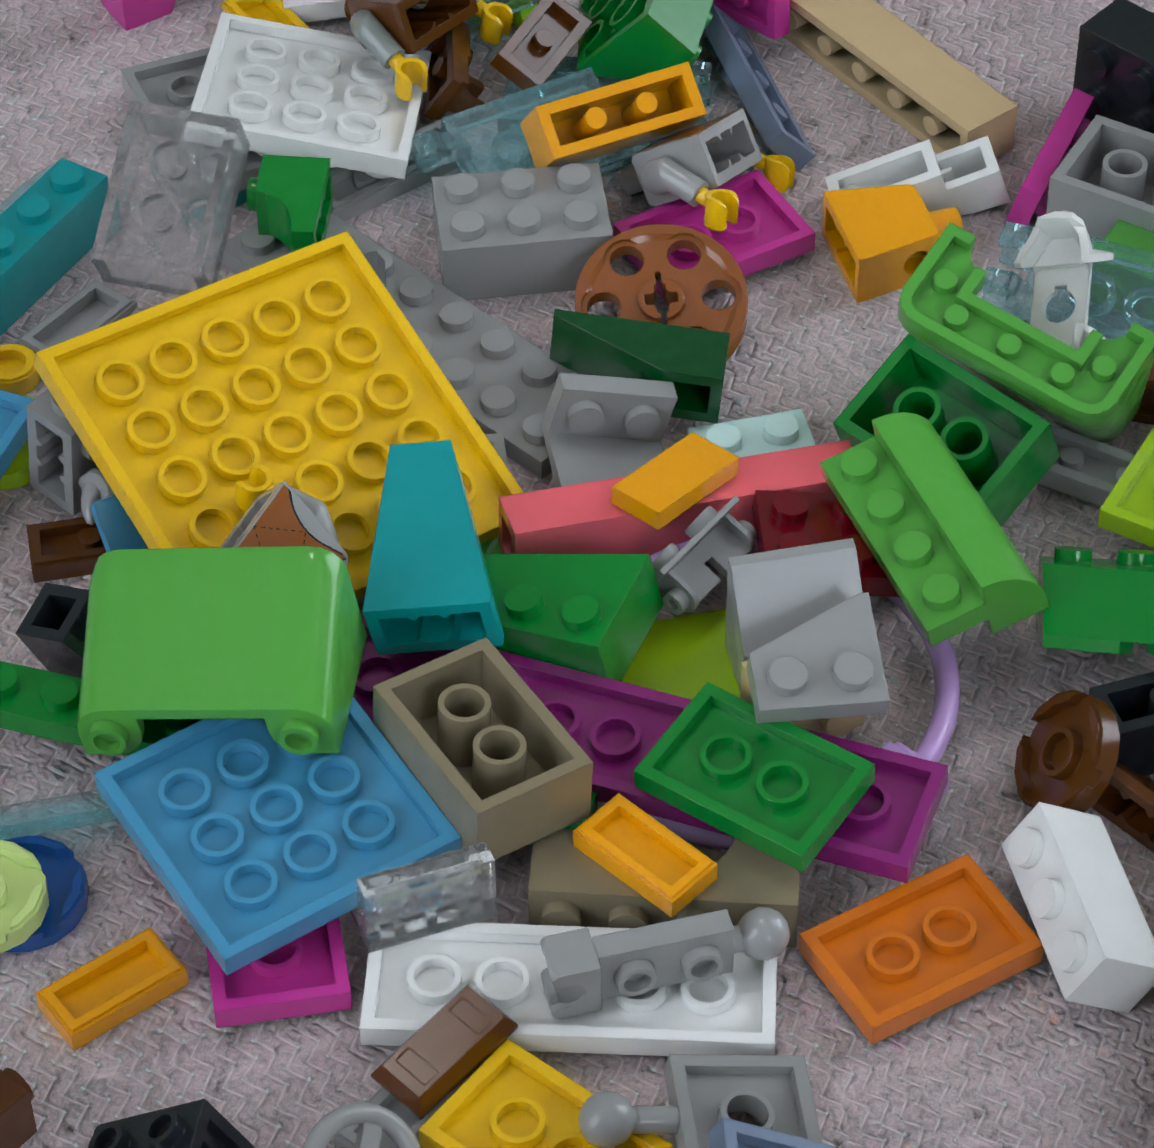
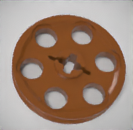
[575,224,748,360]

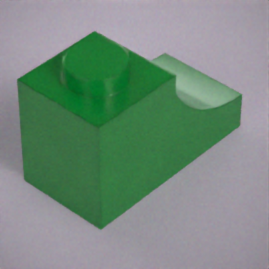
[247,155,334,252]

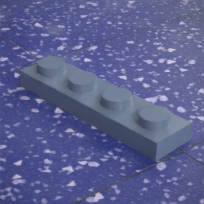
[702,3,815,170]

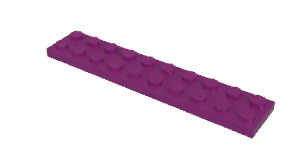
[353,615,948,883]

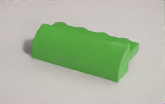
[820,412,1049,647]

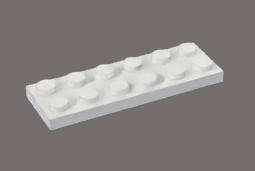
[359,919,777,1056]

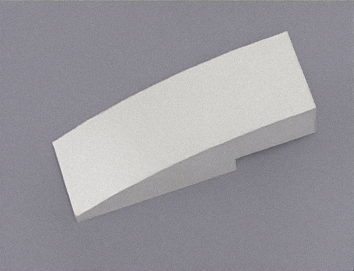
[825,135,1011,216]

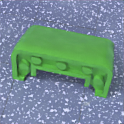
[898,222,1154,442]
[77,546,367,756]

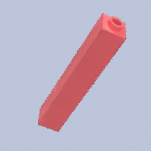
[498,440,852,555]

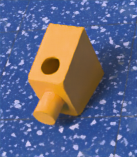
[822,184,963,303]

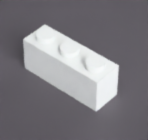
[1001,802,1154,1013]

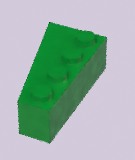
[483,554,664,682]

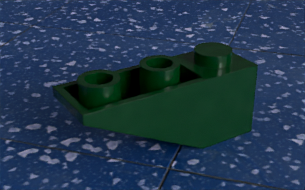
[550,309,730,423]

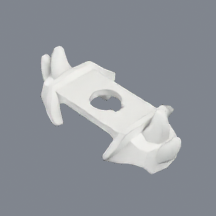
[1013,210,1114,351]

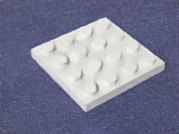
[185,12,432,180]

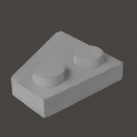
[746,592,890,724]

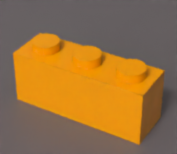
[520,61,707,168]

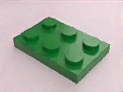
[634,682,875,872]

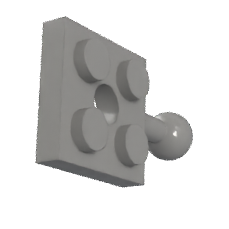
[578,1054,822,1148]

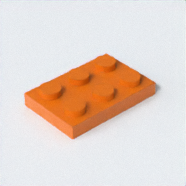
[798,853,1044,1045]

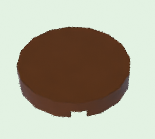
[1014,689,1120,813]

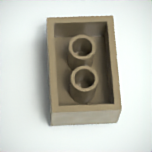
[373,637,593,868]

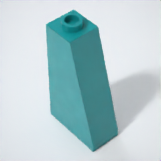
[362,440,504,655]

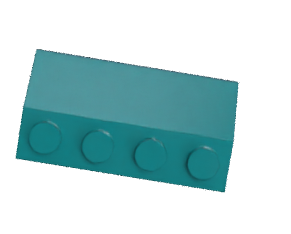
[0,158,114,336]

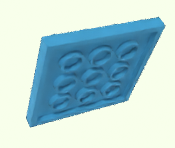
[94,697,462,975]

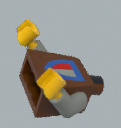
[344,0,513,101]

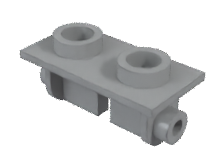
[652,496,757,615]

